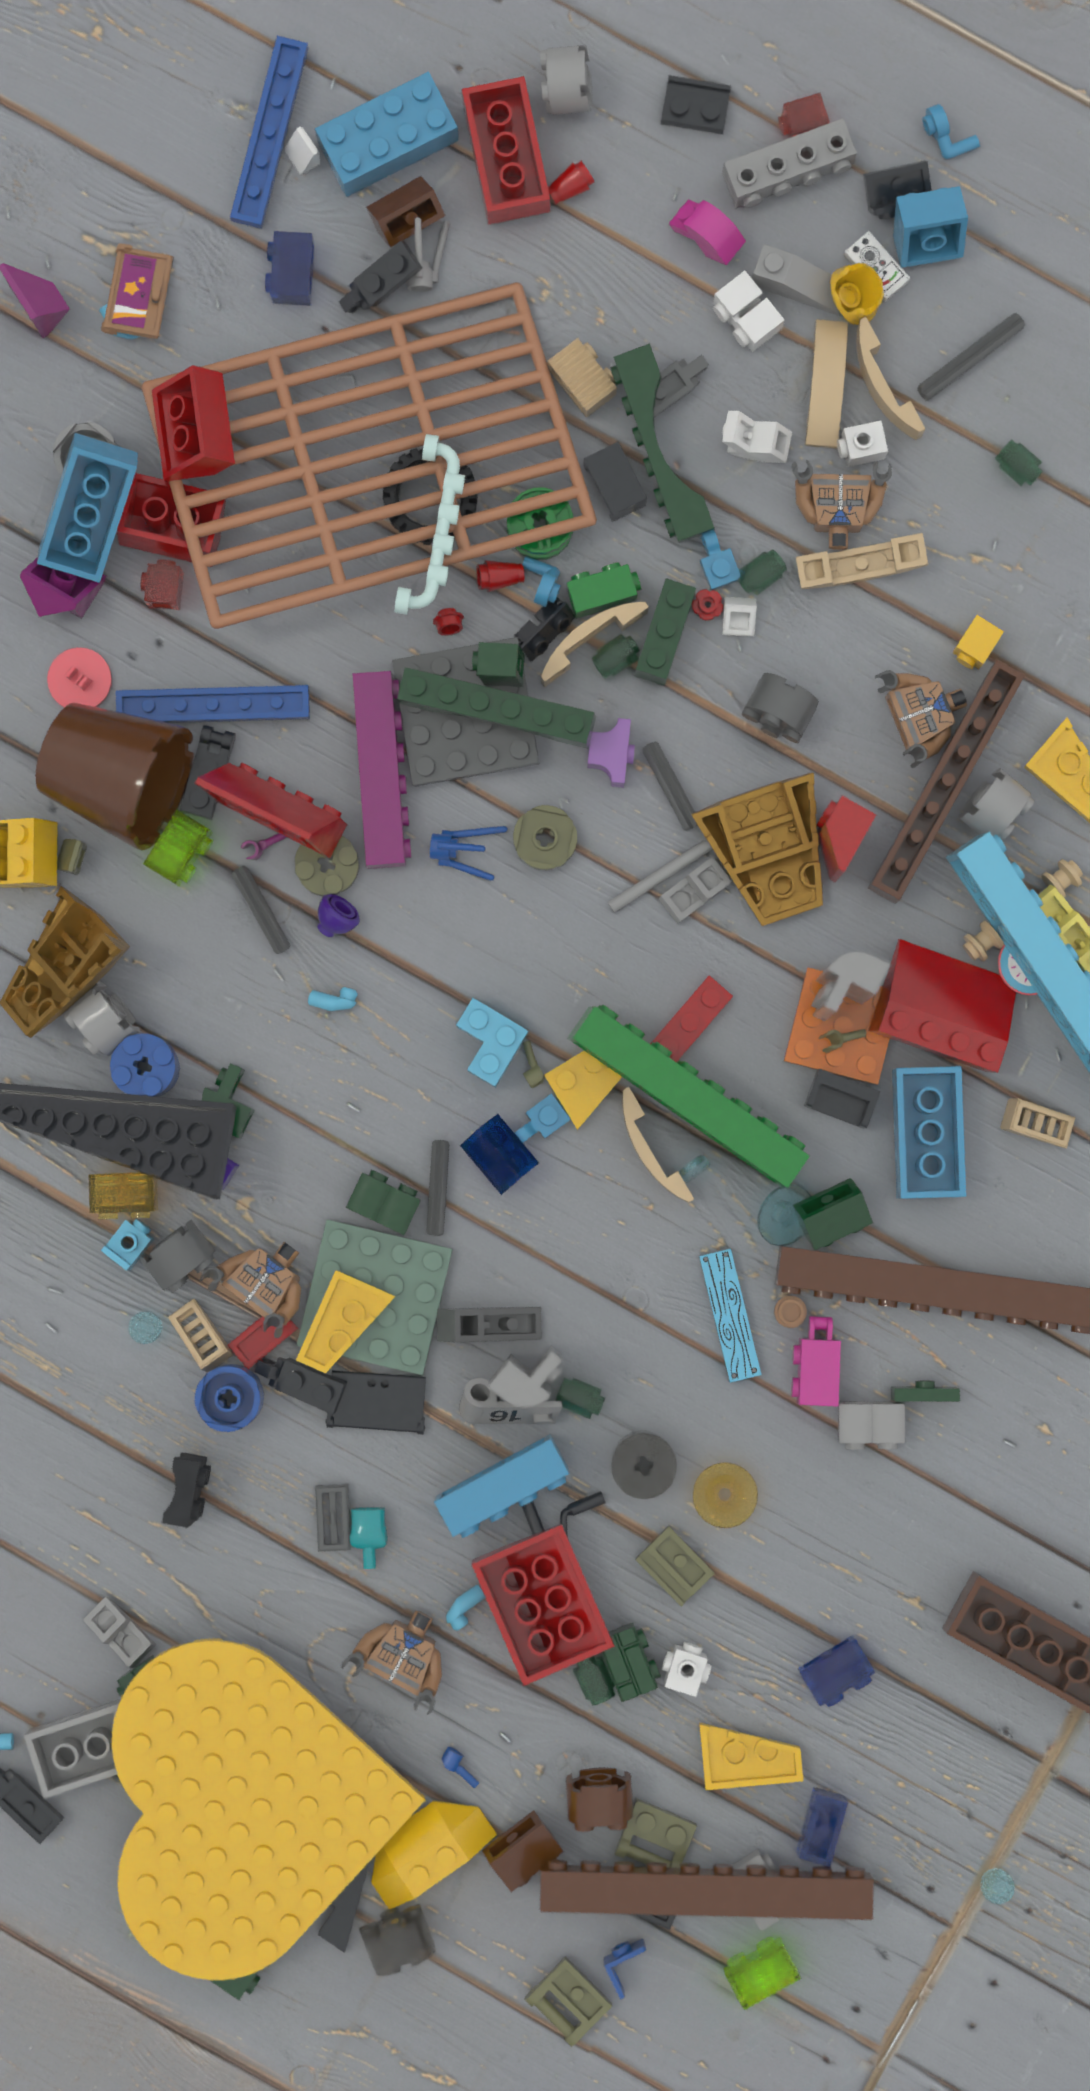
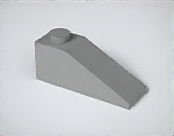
[752,244,841,316]

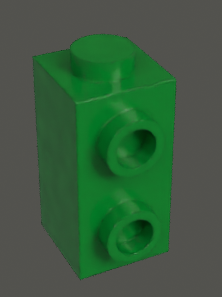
[566,562,641,619]

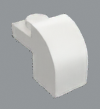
[722,411,792,463]

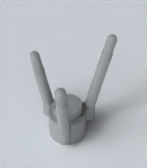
[404,217,449,292]

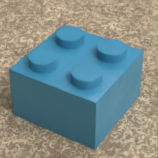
[893,186,968,268]

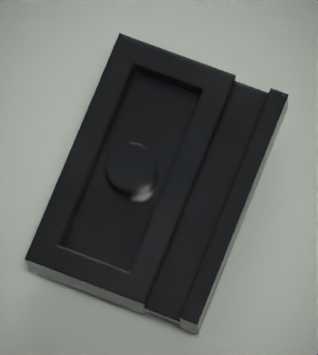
[661,75,731,135]

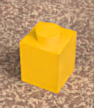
[952,615,1004,669]

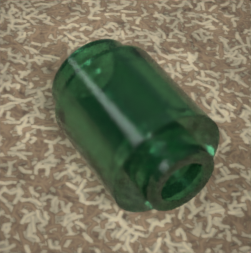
[995,439,1043,487]
[738,549,787,595]
[591,633,640,679]
[555,1377,605,1419]
[573,1656,616,1706]

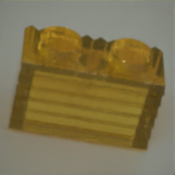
[88,1173,158,1220]

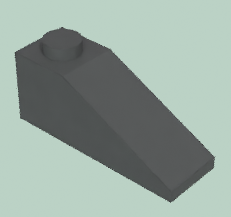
[437,1307,542,1343]

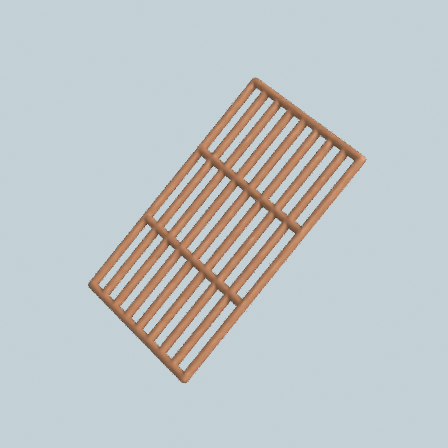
[142,282,597,629]

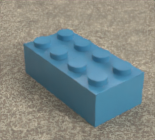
[315,71,459,197]
[37,433,138,583]
[892,1066,966,1199]
[434,1434,569,1538]

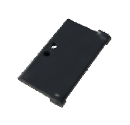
[325,1370,426,1435]

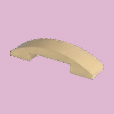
[856,317,925,440]
[805,319,848,449]
[796,533,928,589]
[541,602,649,687]
[622,1087,694,1202]

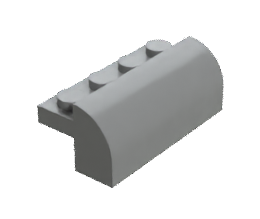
[811,952,891,1021]
[488,1345,563,1407]

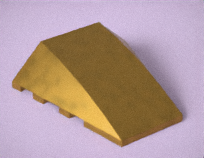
[691,772,823,926]
[0,886,130,1038]

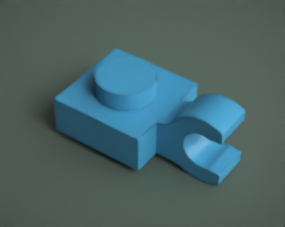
[700,529,742,591]
[513,1093,571,1145]

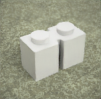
[713,271,785,352]

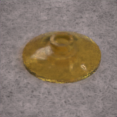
[693,1462,758,1528]

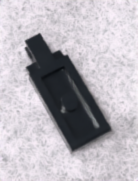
[339,241,422,313]
[254,1357,347,1414]
[0,1768,64,1844]

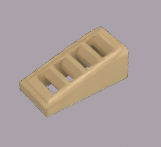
[1000,1098,1075,1148]
[168,1299,233,1372]

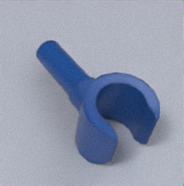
[442,1747,479,1788]

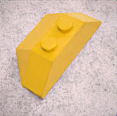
[371,1800,497,1910]

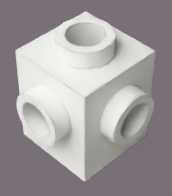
[662,1642,711,1697]

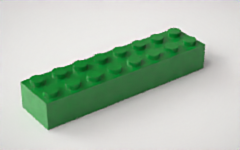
[567,1004,810,1188]

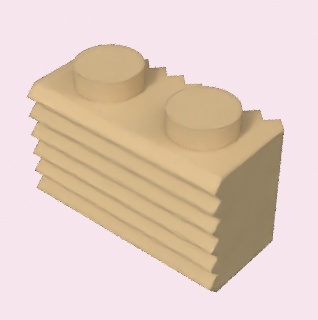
[547,338,617,418]

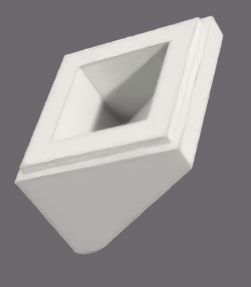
[285,126,320,175]
[722,597,757,637]

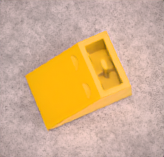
[0,818,58,888]

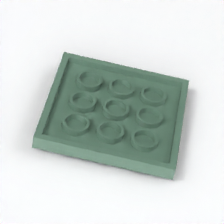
[297,1219,453,1376]

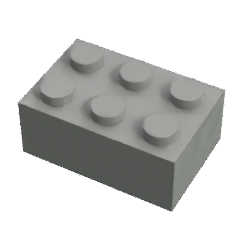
[24,1699,121,1799]

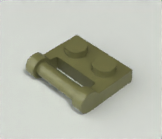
[614,1798,697,1868]
[524,1956,612,2047]

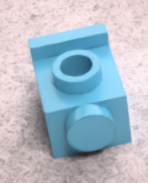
[101,1219,154,1271]

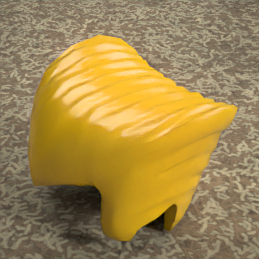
[830,263,884,325]

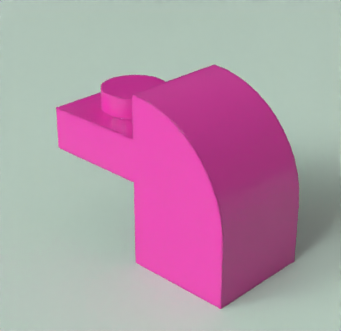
[668,199,746,265]

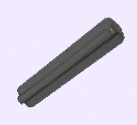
[643,741,697,831]
[232,866,290,954]
[426,1140,450,1236]

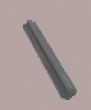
[917,313,1025,401]

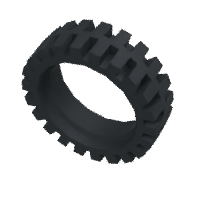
[383,446,478,545]

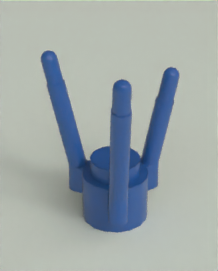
[430,826,508,881]

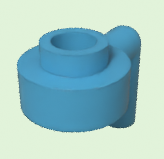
[922,104,980,159]
[523,556,561,607]

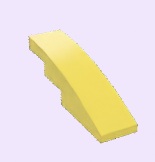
[1038,884,1090,973]

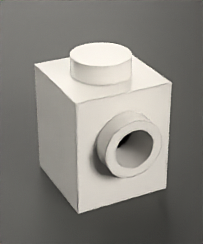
[837,420,888,467]

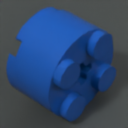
[110,1033,180,1097]
[195,1364,264,1432]

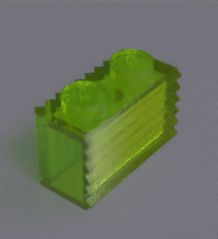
[143,810,214,887]
[723,1936,801,2010]

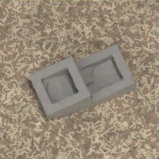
[658,856,732,924]
[83,1596,156,1668]

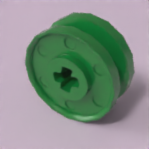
[507,487,573,560]

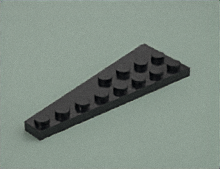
[0,1083,237,1200]

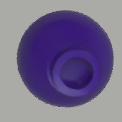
[317,894,360,937]

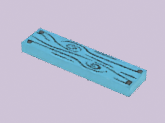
[699,1249,762,1383]

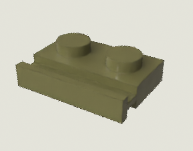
[635,1525,715,1607]

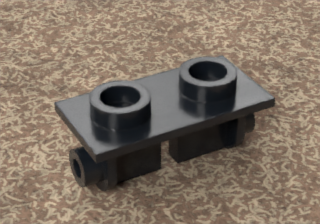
[514,597,575,662]

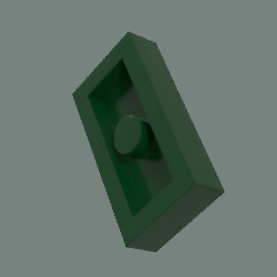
[891,1380,960,1402]

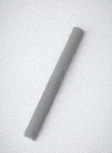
[607,839,713,913]

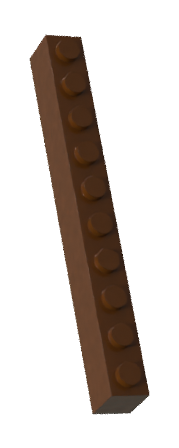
[774,1246,1090,1334]
[540,1859,874,1920]

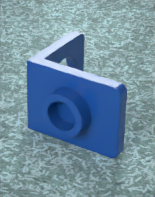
[603,1938,646,2000]

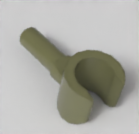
[819,1029,866,1053]
[523,1041,544,1088]

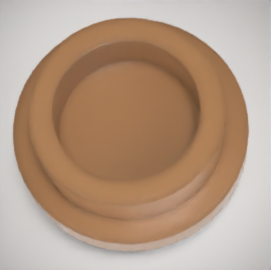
[774,1295,807,1328]

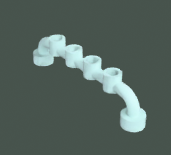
[394,434,465,615]

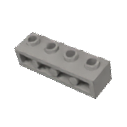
[722,118,857,208]

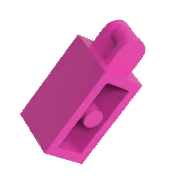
[791,1316,841,1407]

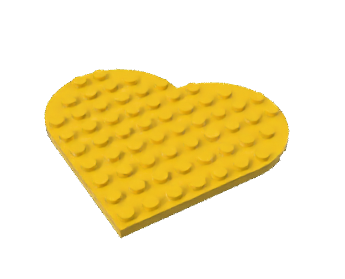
[112,1638,425,1980]

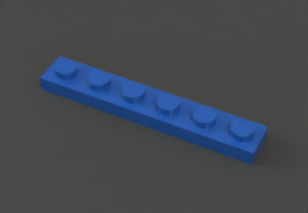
[230,36,309,229]
[116,685,310,723]

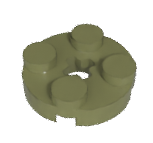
[513,805,577,871]
[295,836,359,896]

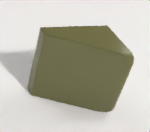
[57,839,87,875]

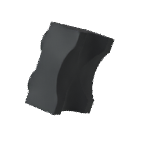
[162,1452,211,1528]

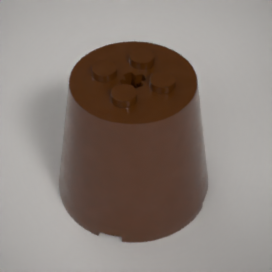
[35,702,194,850]

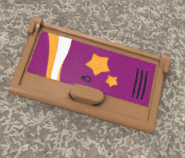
[101,244,173,339]

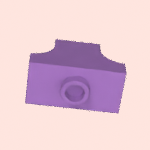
[587,718,635,788]

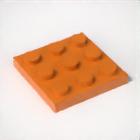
[784,967,890,1085]

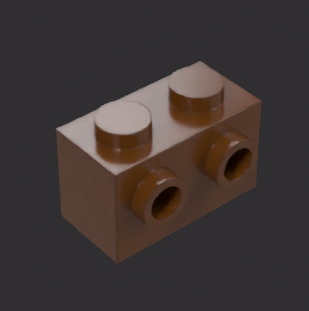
[366,176,445,248]
[482,1810,564,1892]

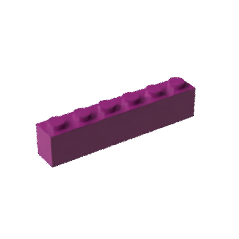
[352,671,412,869]

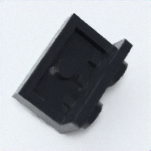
[863,160,932,220]

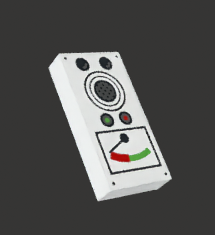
[844,231,911,302]

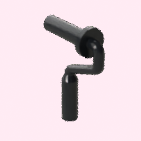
[522,1491,606,1537]

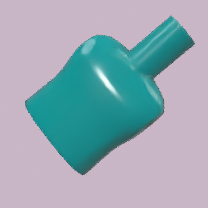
[350,1507,388,1569]

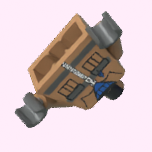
[792,460,892,550]
[875,670,967,768]
[200,1242,301,1338]
[341,1610,442,1714]

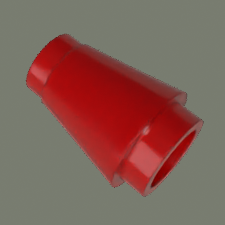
[548,160,595,205]
[476,560,525,592]

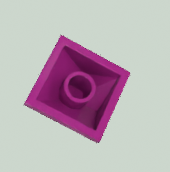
[0,263,70,338]
[20,557,107,619]

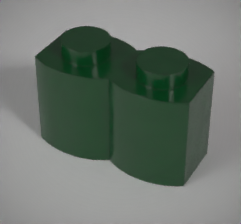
[346,1169,421,1235]

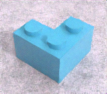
[456,998,529,1088]

